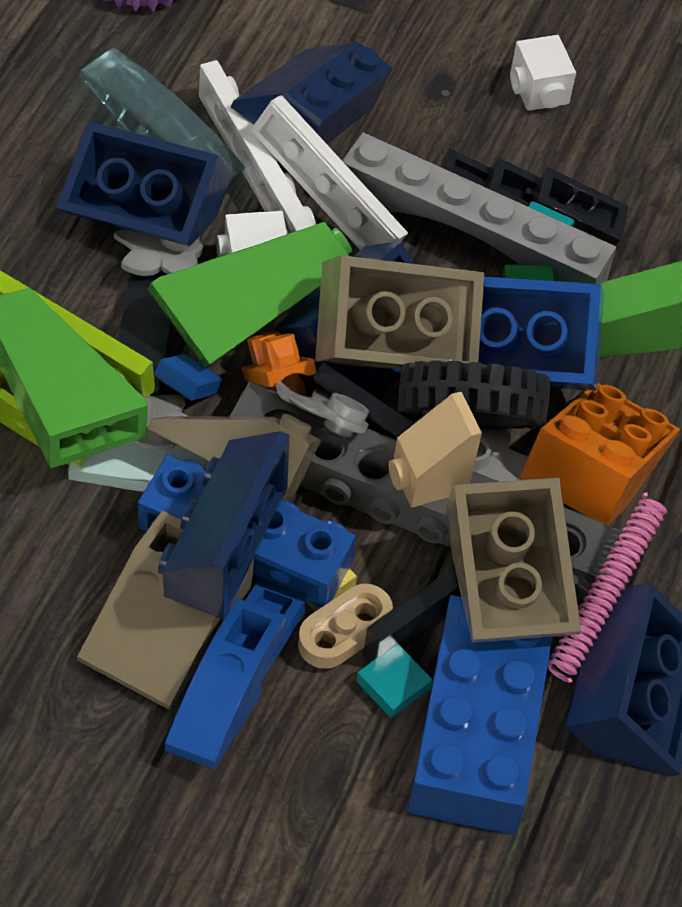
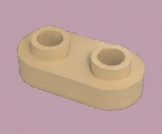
[298,584,393,668]

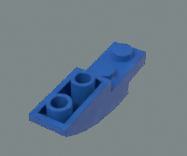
[165,580,307,769]

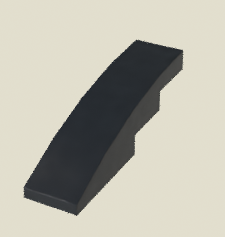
[440,148,629,245]

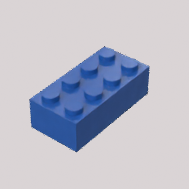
[393,277,605,391]
[407,595,552,836]

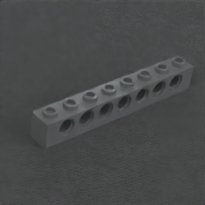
[229,381,625,604]

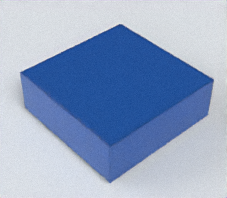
[154,354,223,401]

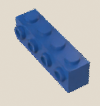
[138,454,356,608]

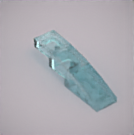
[78,47,246,182]

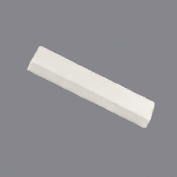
[251,95,408,250]

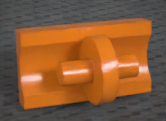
[241,331,317,396]

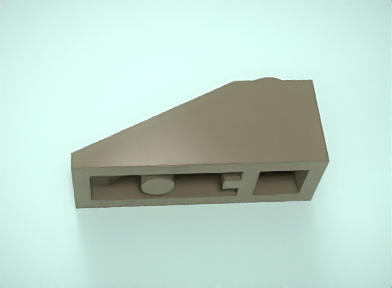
[147,414,321,499]

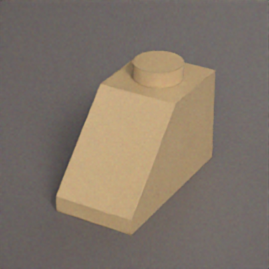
[389,392,482,508]

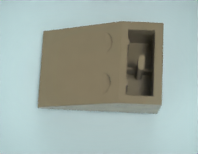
[77,510,254,710]

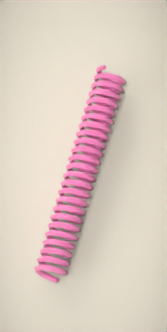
[548,492,668,683]

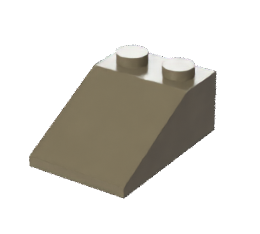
[315,255,484,369]
[446,478,581,643]

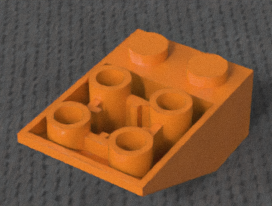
[519,383,681,525]

